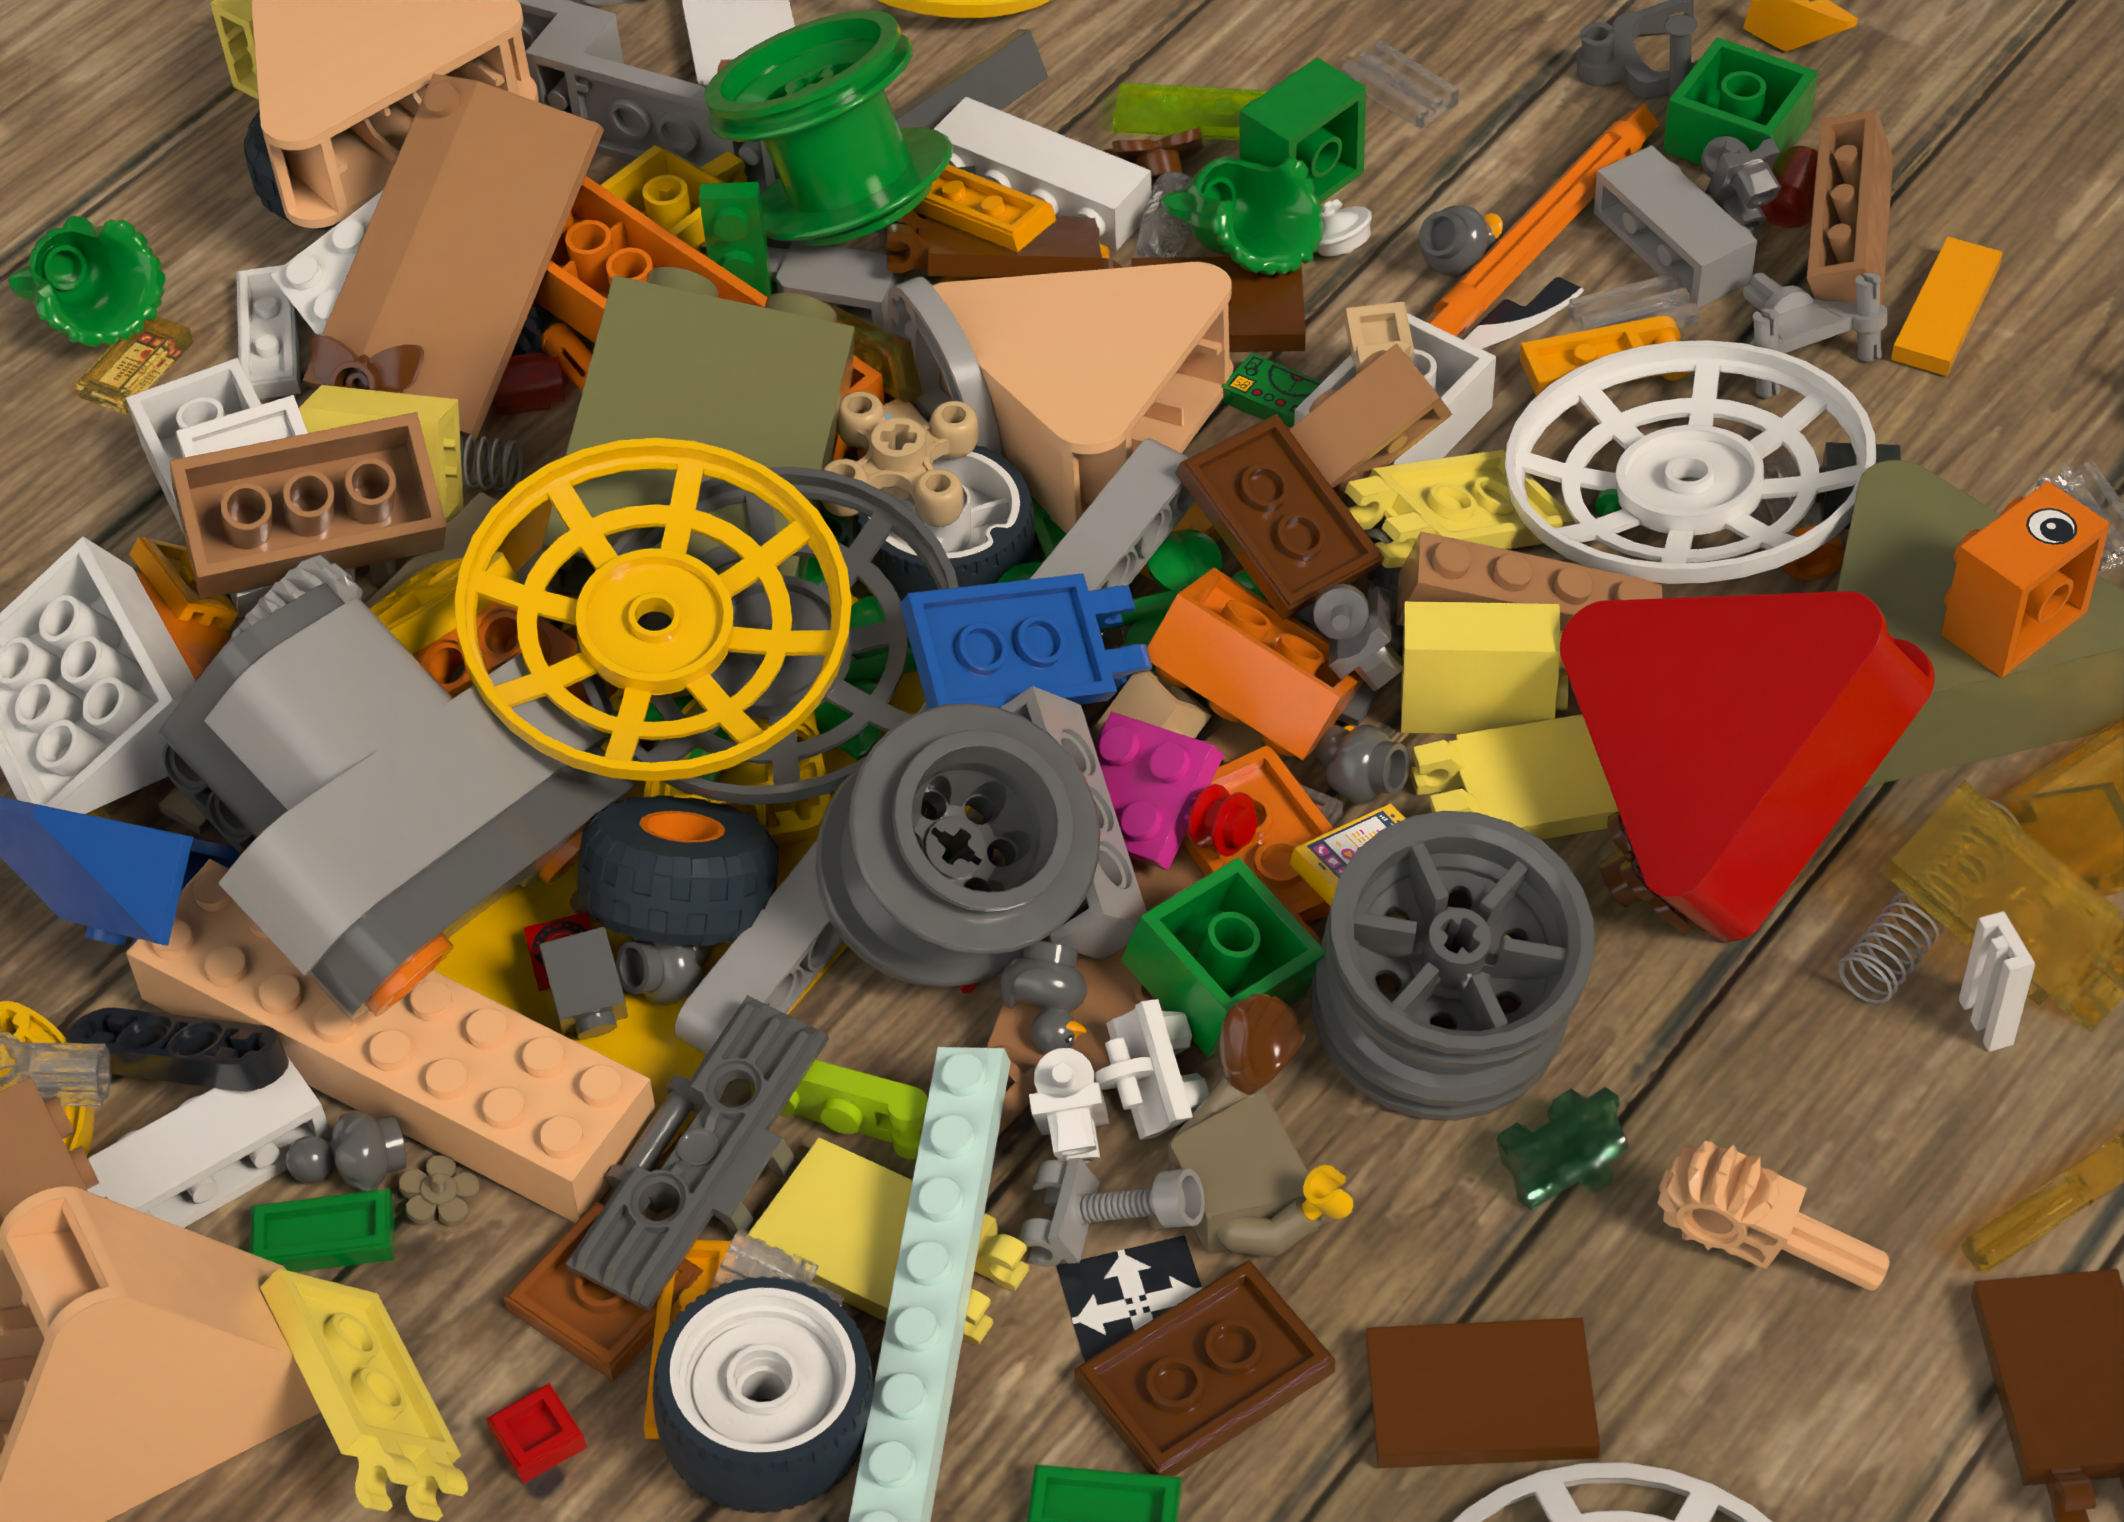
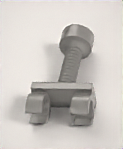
[1019,1157,1205,1267]

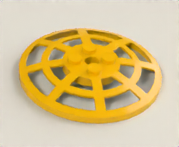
[455,438,852,781]

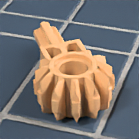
[1658,1140,1890,1291]

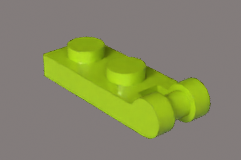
[749,1060,928,1160]

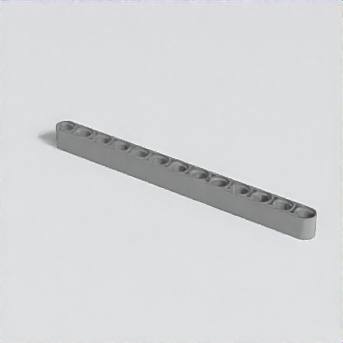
[674,438,1195,1056]

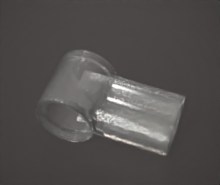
[0,1031,112,1106]

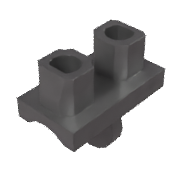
[1701,136,1781,232]
[1313,584,1404,691]

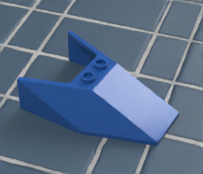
[0,797,240,946]

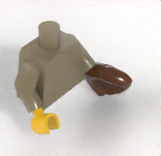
[1147,994,1353,1257]

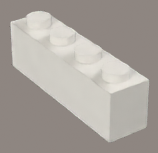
[934,97,1152,252]
[87,1056,332,1228]

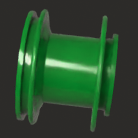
[704,10,953,246]

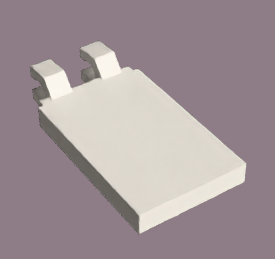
[681,0,795,87]

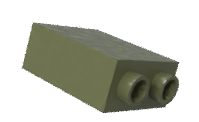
[542,267,855,595]

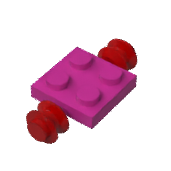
[1094,711,1257,871]

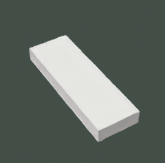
[237,265,301,399]

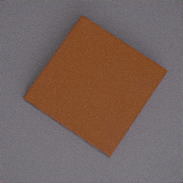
[504,1201,703,1381]

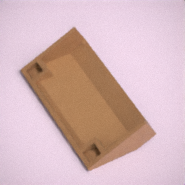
[302,74,604,439]

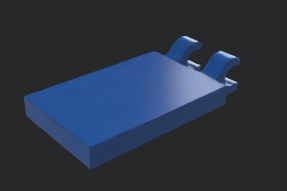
[900,573,1152,709]

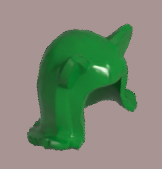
[1161,156,1324,275]
[8,216,166,347]

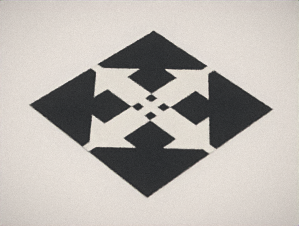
[1056,1235,1202,1362]

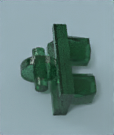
[1496,1087,1629,1211]

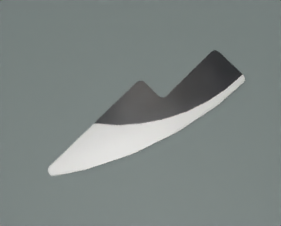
[1464,277,1584,349]

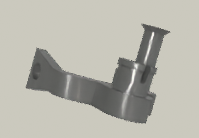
[1577,0,1699,99]

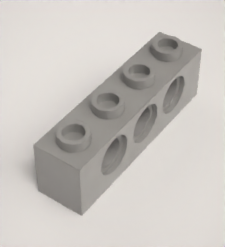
[1000,686,1147,960]

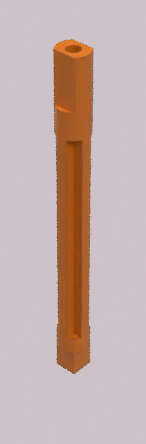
[1424,103,1660,336]

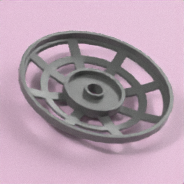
[577,466,959,805]

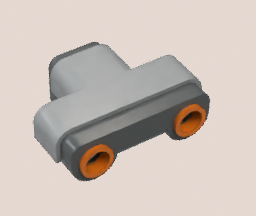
[159,583,636,1021]

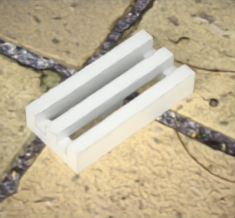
[1958,911,2035,1052]

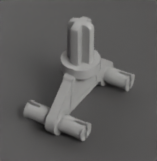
[1743,273,1887,398]

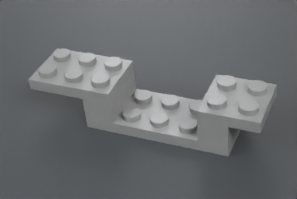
[518,0,779,196]

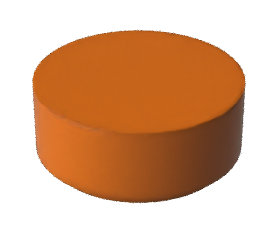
[1783,526,1845,580]

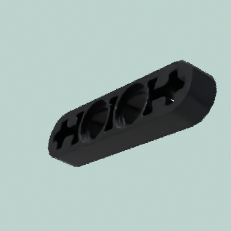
[67,1007,289,1091]

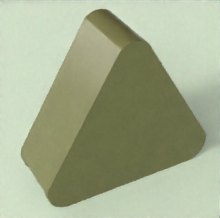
[1837,460,2124,788]

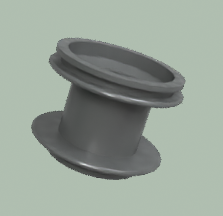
[815,703,1100,987]

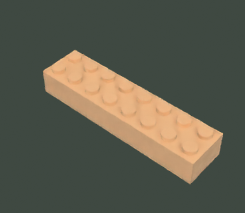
[126,859,656,1223]

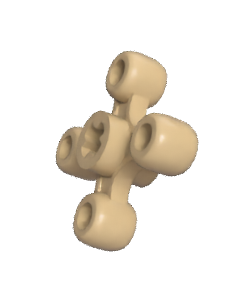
[821,391,978,527]

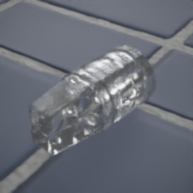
[1136,172,1192,258]
[711,1227,844,1307]

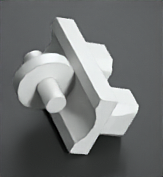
[1094,999,1209,1140]
[1029,1048,1109,1164]

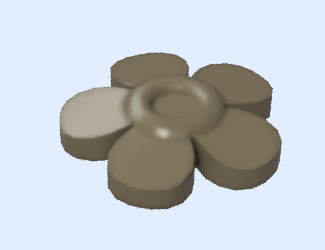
[399,1156,479,1226]

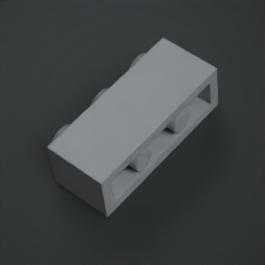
[1593,145,1757,309]

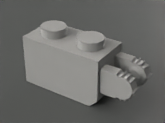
[768,241,904,341]

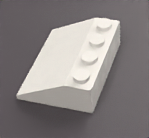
[0,537,196,814]

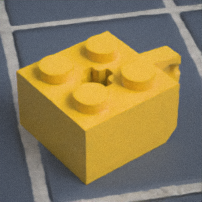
[601,145,747,253]

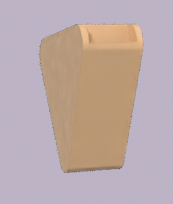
[251,0,539,228]
[933,262,1233,533]
[0,1186,321,1522]

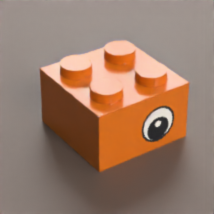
[1941,481,2110,678]

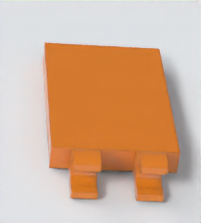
[1182,744,1334,946]

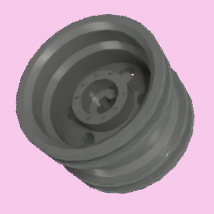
[1310,811,1595,1121]

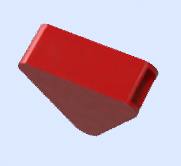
[1560,591,1935,942]

